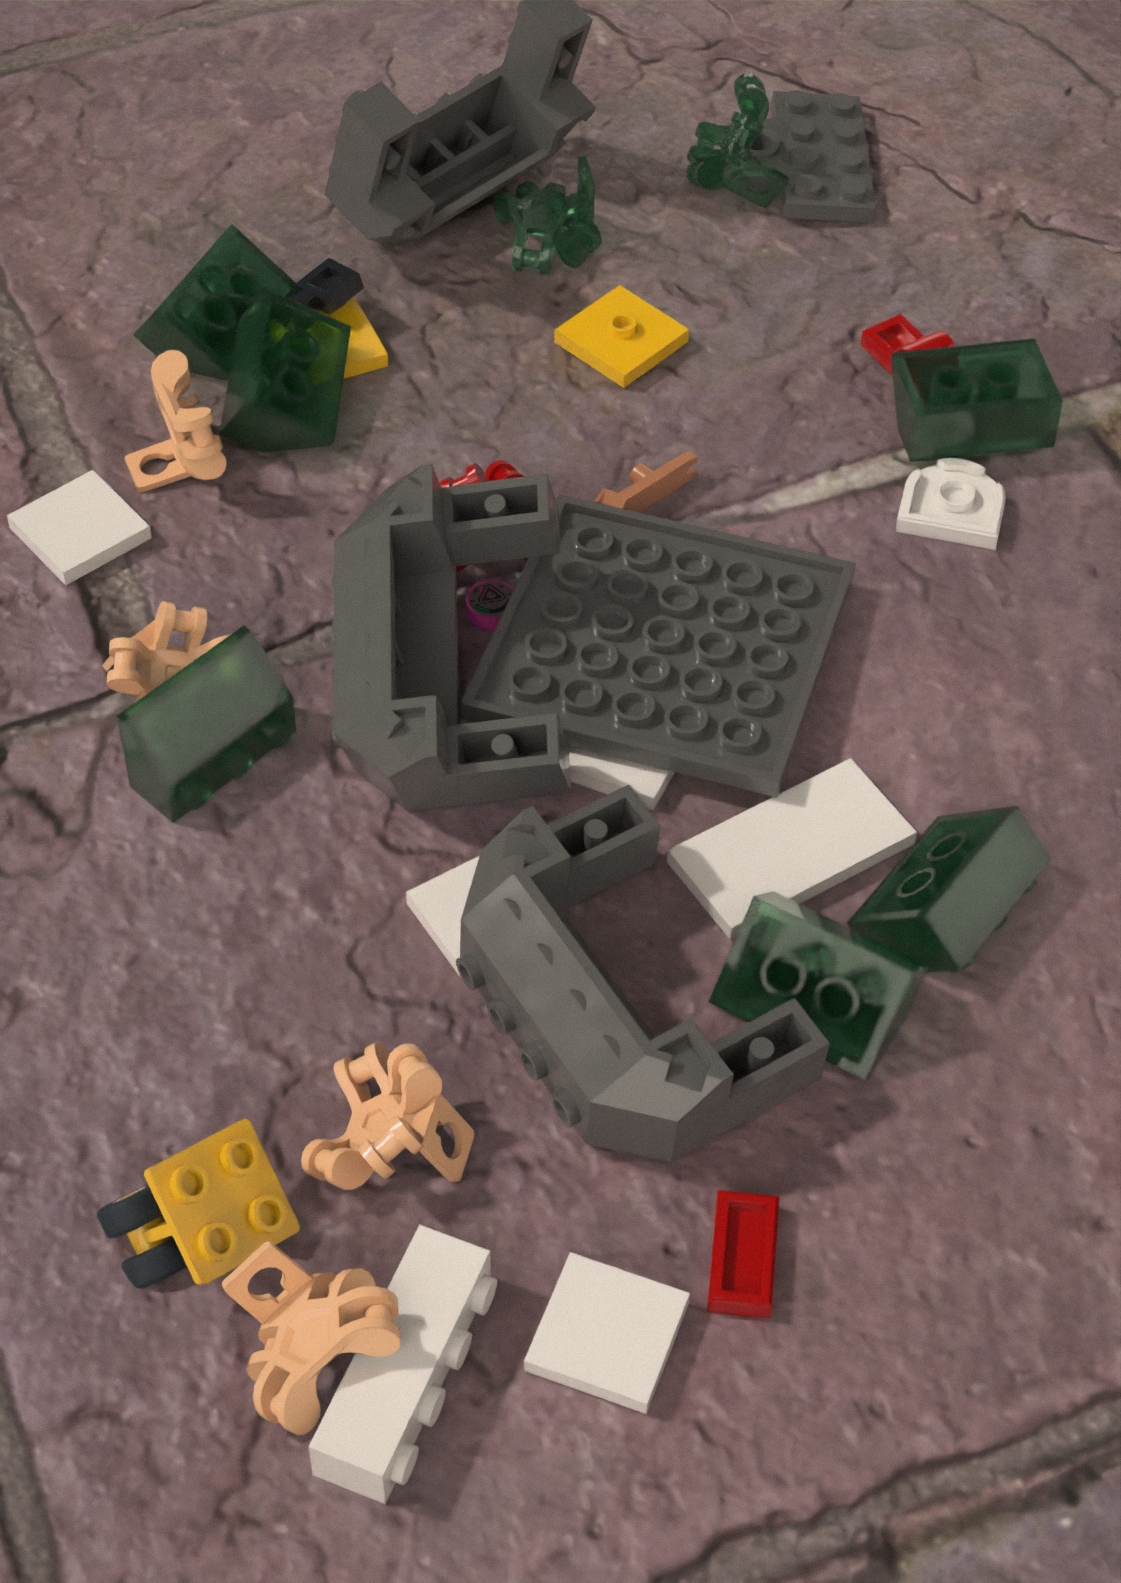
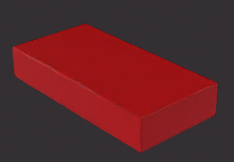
[707,1190,780,1319]

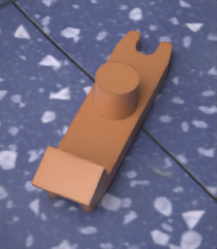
[594,451,699,513]

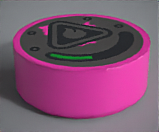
[466,580,514,631]

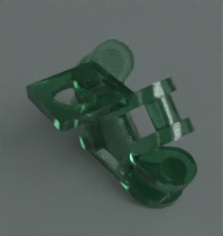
[686,73,789,208]
[493,155,602,276]

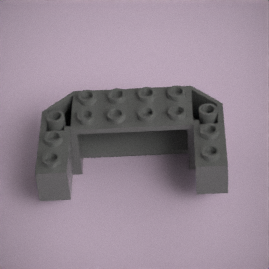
[324,0,596,247]
[331,464,571,811]
[456,785,830,1163]

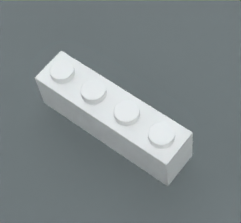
[309,1224,497,1504]

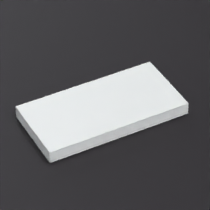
[667,758,917,940]

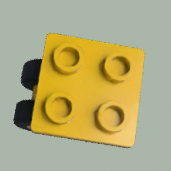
[97,1119,300,1289]

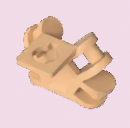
[125,350,227,493]
[102,601,250,743]
[301,1041,475,1190]
[222,1241,401,1435]

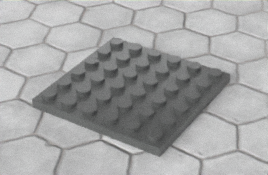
[460,494,856,797]

